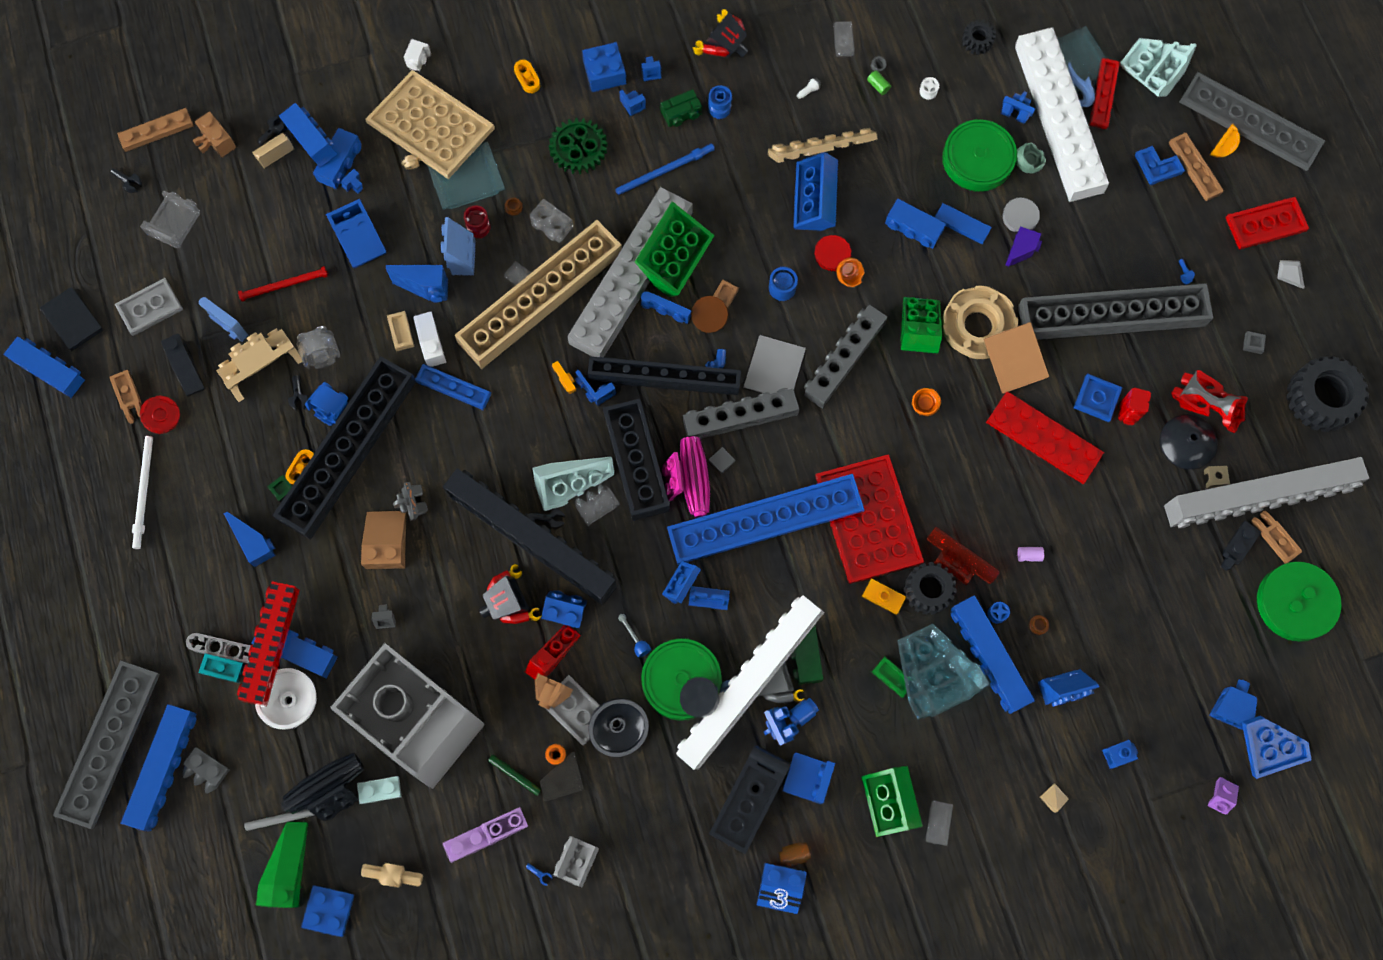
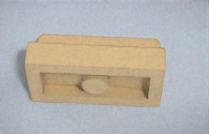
[253,133,294,168]

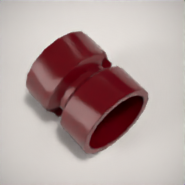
[464,205,491,238]

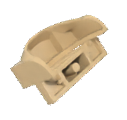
[216,328,304,402]

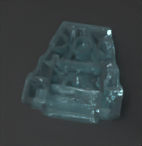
[898,624,990,720]

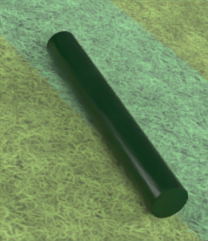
[488,755,542,796]

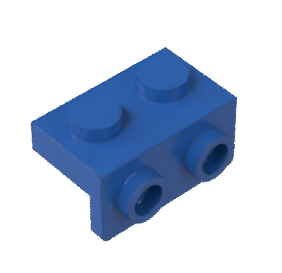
[541,590,587,628]

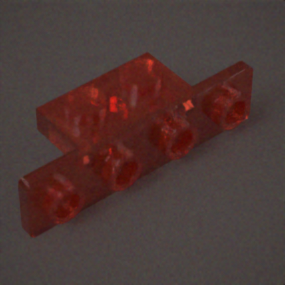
[927,527,1000,585]

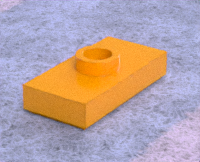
[862,579,906,615]

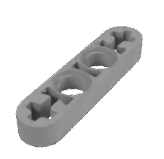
[186,633,250,664]

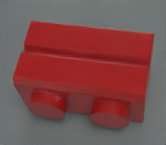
[1118,388,1151,425]

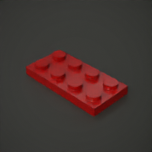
[1226,197,1309,250]

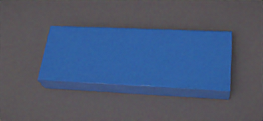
[935,203,991,244]

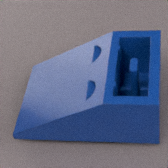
[326,199,387,269]
[1038,669,1099,707]

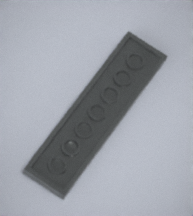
[1180,72,1325,171]
[53,661,160,829]

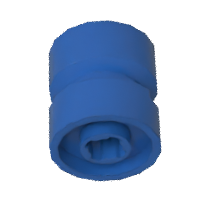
[708,85,732,119]

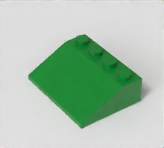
[635,202,715,297]

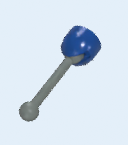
[618,614,652,658]

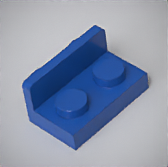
[662,561,701,604]

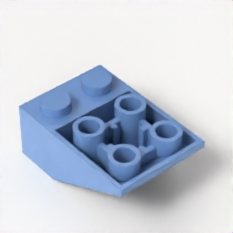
[441,217,475,275]

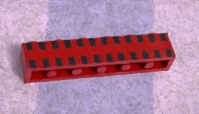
[237,581,300,707]

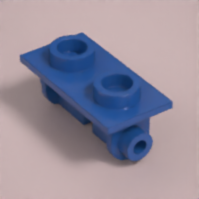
[689,586,730,610]

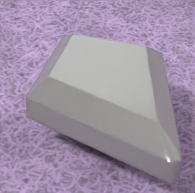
[1277,260,1305,288]

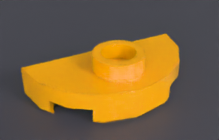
[1210,123,1240,157]
[552,361,576,394]

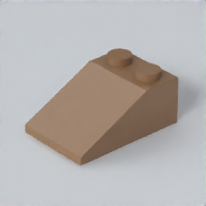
[361,511,406,569]

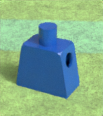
[1209,680,1257,730]

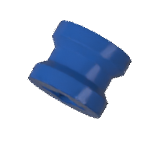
[987,602,1010,624]

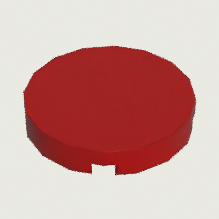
[814,235,851,271]
[140,395,180,434]

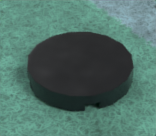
[680,677,720,718]

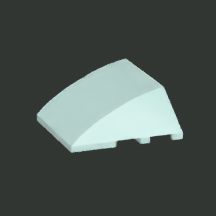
[1120,38,1196,97]

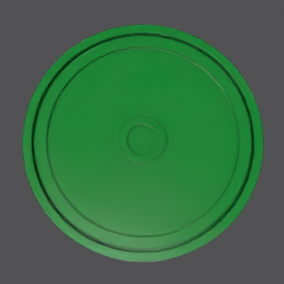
[942,120,1017,191]
[1257,562,1341,642]
[641,639,722,720]

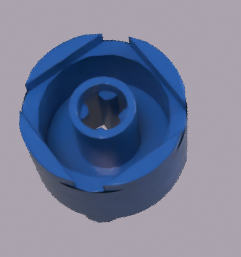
[305,382,349,426]

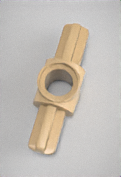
[361,863,423,887]

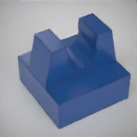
[642,56,661,81]
[341,169,363,193]

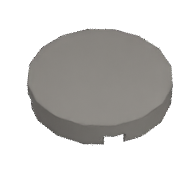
[1003,198,1040,232]

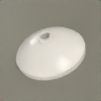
[255,668,317,729]

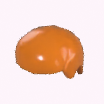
[836,258,865,287]
[912,388,941,416]

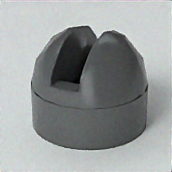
[871,57,886,72]

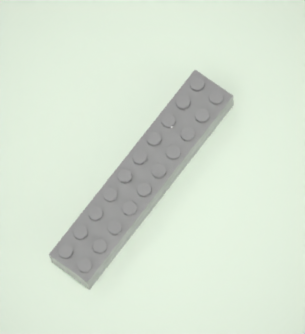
[568,187,692,358]
[1164,457,1369,529]

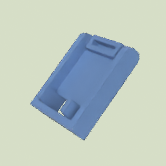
[199,297,248,342]

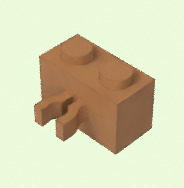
[193,112,237,157]

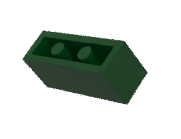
[790,625,823,685]

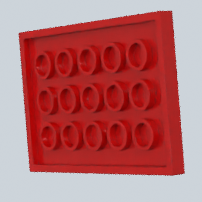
[815,454,924,584]

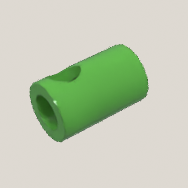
[867,70,891,95]

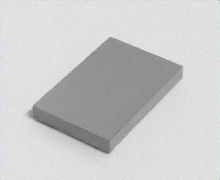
[115,278,183,336]
[545,675,600,746]

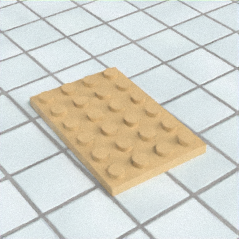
[366,70,495,179]

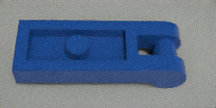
[641,291,691,324]

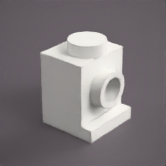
[404,39,431,71]

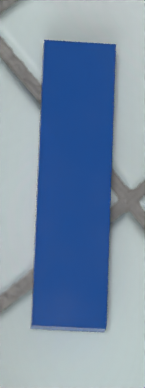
[415,364,491,410]

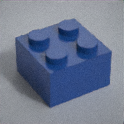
[582,42,626,92]

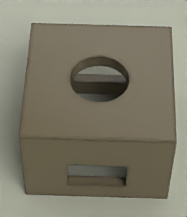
[1204,466,1230,488]

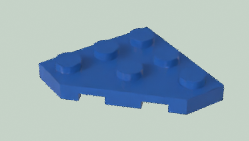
[1242,716,1312,779]

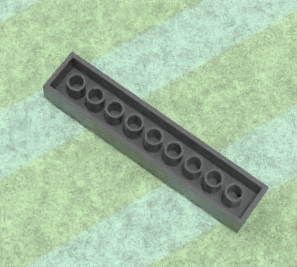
[1018,284,1213,340]

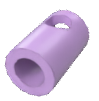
[1017,547,1044,562]

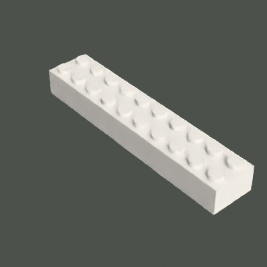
[1015,28,1109,202]

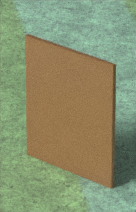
[983,322,1049,394]

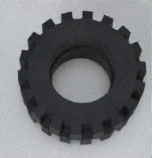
[904,562,956,615]

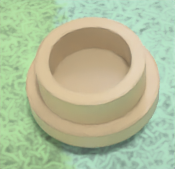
[402,155,420,170]

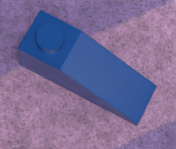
[224,512,276,567]

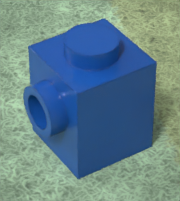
[1102,740,1138,769]

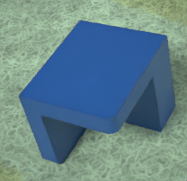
[619,90,646,116]

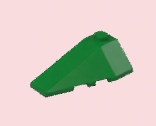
[256,822,308,908]

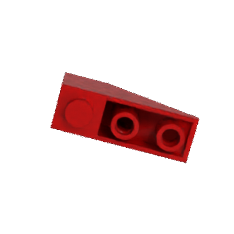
[525,625,581,680]

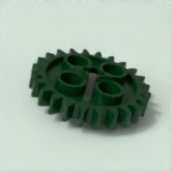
[549,118,608,174]

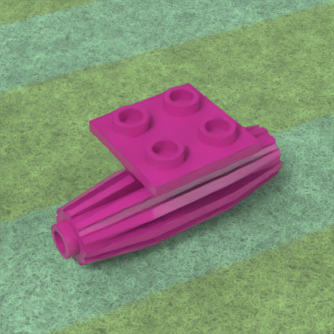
[662,436,710,518]

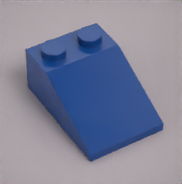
[386,265,448,302]

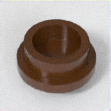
[504,197,523,216]
[1029,615,1049,635]

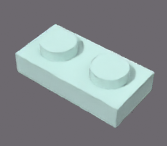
[357,776,402,804]

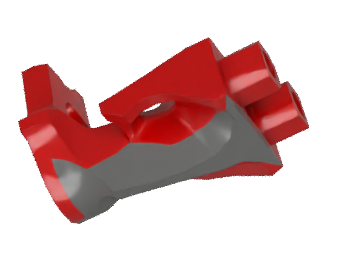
[1172,370,1248,433]

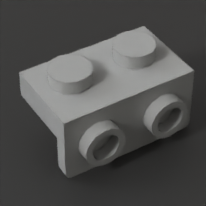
[554,836,599,887]

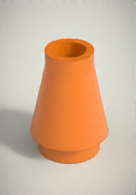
[545,744,566,765]

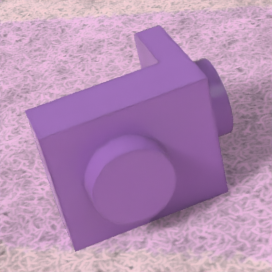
[1208,777,1239,814]

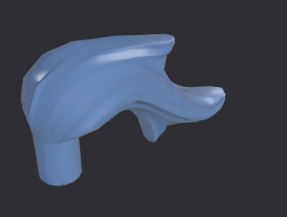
[1068,62,1095,107]

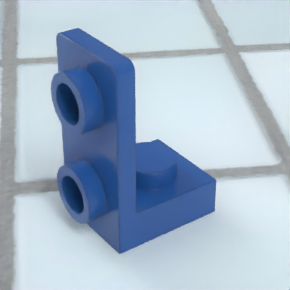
[575,370,616,407]

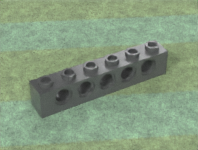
[804,305,887,409]
[683,388,799,439]

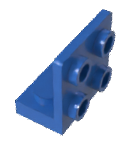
[783,753,835,804]

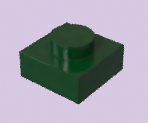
[268,475,292,503]

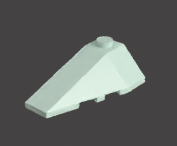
[533,457,614,511]

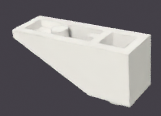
[414,312,446,367]

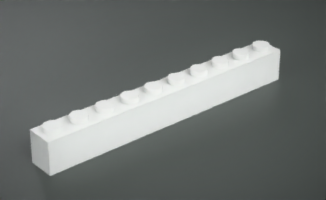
[676,595,824,770]

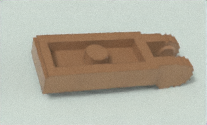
[109,369,142,424]
[1251,511,1302,564]

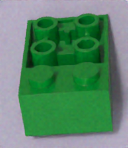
[901,297,942,353]

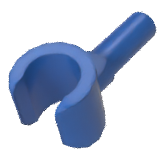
[1179,259,1195,284]
[526,863,552,886]

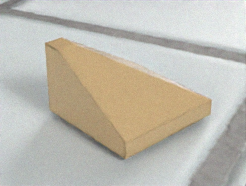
[1040,783,1069,813]

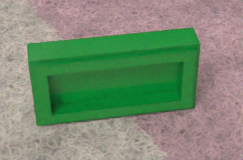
[872,657,914,698]

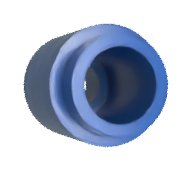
[789,698,819,727]

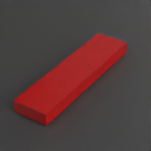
[1089,58,1120,129]

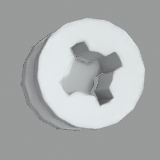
[920,77,939,100]

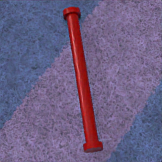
[238,266,328,302]

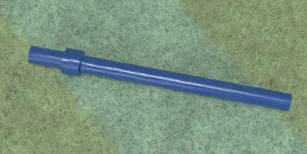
[615,143,715,195]

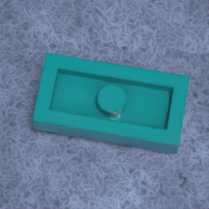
[198,653,245,683]

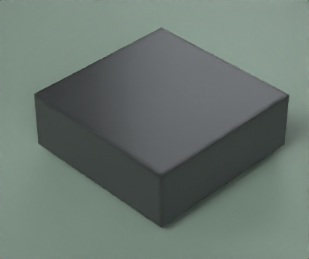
[1243,331,1266,354]
[708,447,735,474]

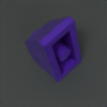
[1005,226,1042,267]

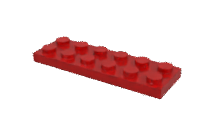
[986,391,1104,484]

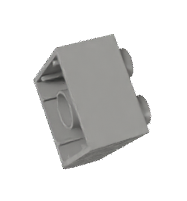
[330,643,485,789]

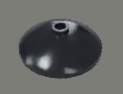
[1160,415,1218,470]
[588,698,649,757]

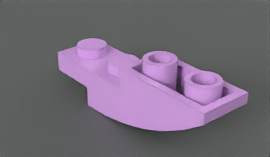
[443,807,528,863]

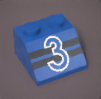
[757,863,807,914]

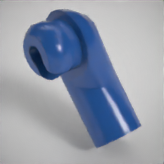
[705,349,726,368]

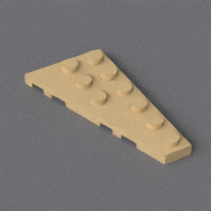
[768,128,877,163]

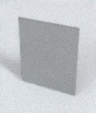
[744,335,806,394]

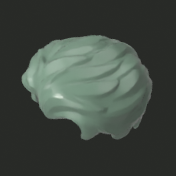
[1016,143,1046,173]

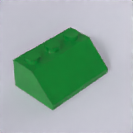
[862,766,923,837]

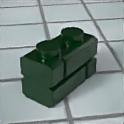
[660,89,702,127]

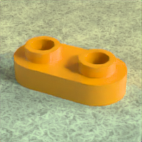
[514,60,540,93]
[285,450,314,486]

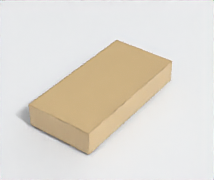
[387,311,415,351]

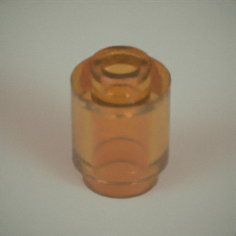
[779,842,811,867]

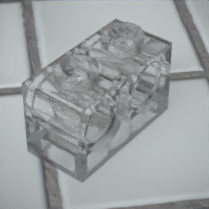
[530,199,573,243]

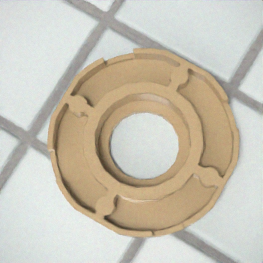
[942,286,1018,359]

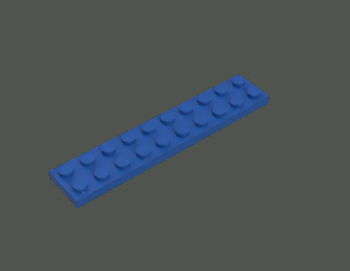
[667,474,864,565]

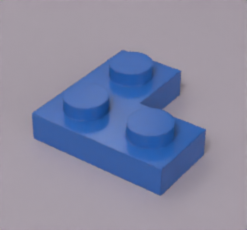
[1135,146,1185,185]

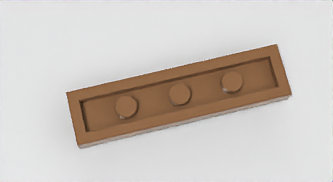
[118,108,194,152]
[1169,133,1224,201]

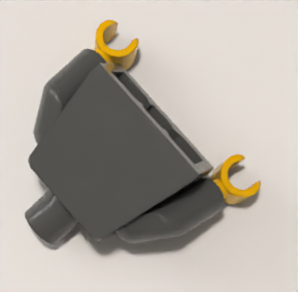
[758,662,805,703]

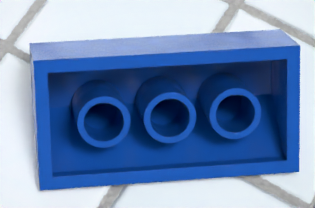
[794,152,838,231]

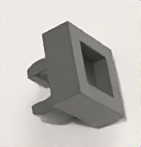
[372,604,396,629]

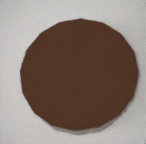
[691,296,728,333]

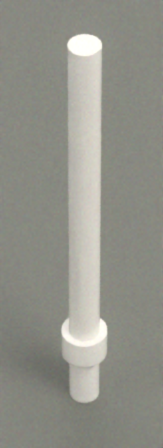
[132,436,153,549]

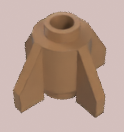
[535,673,573,710]

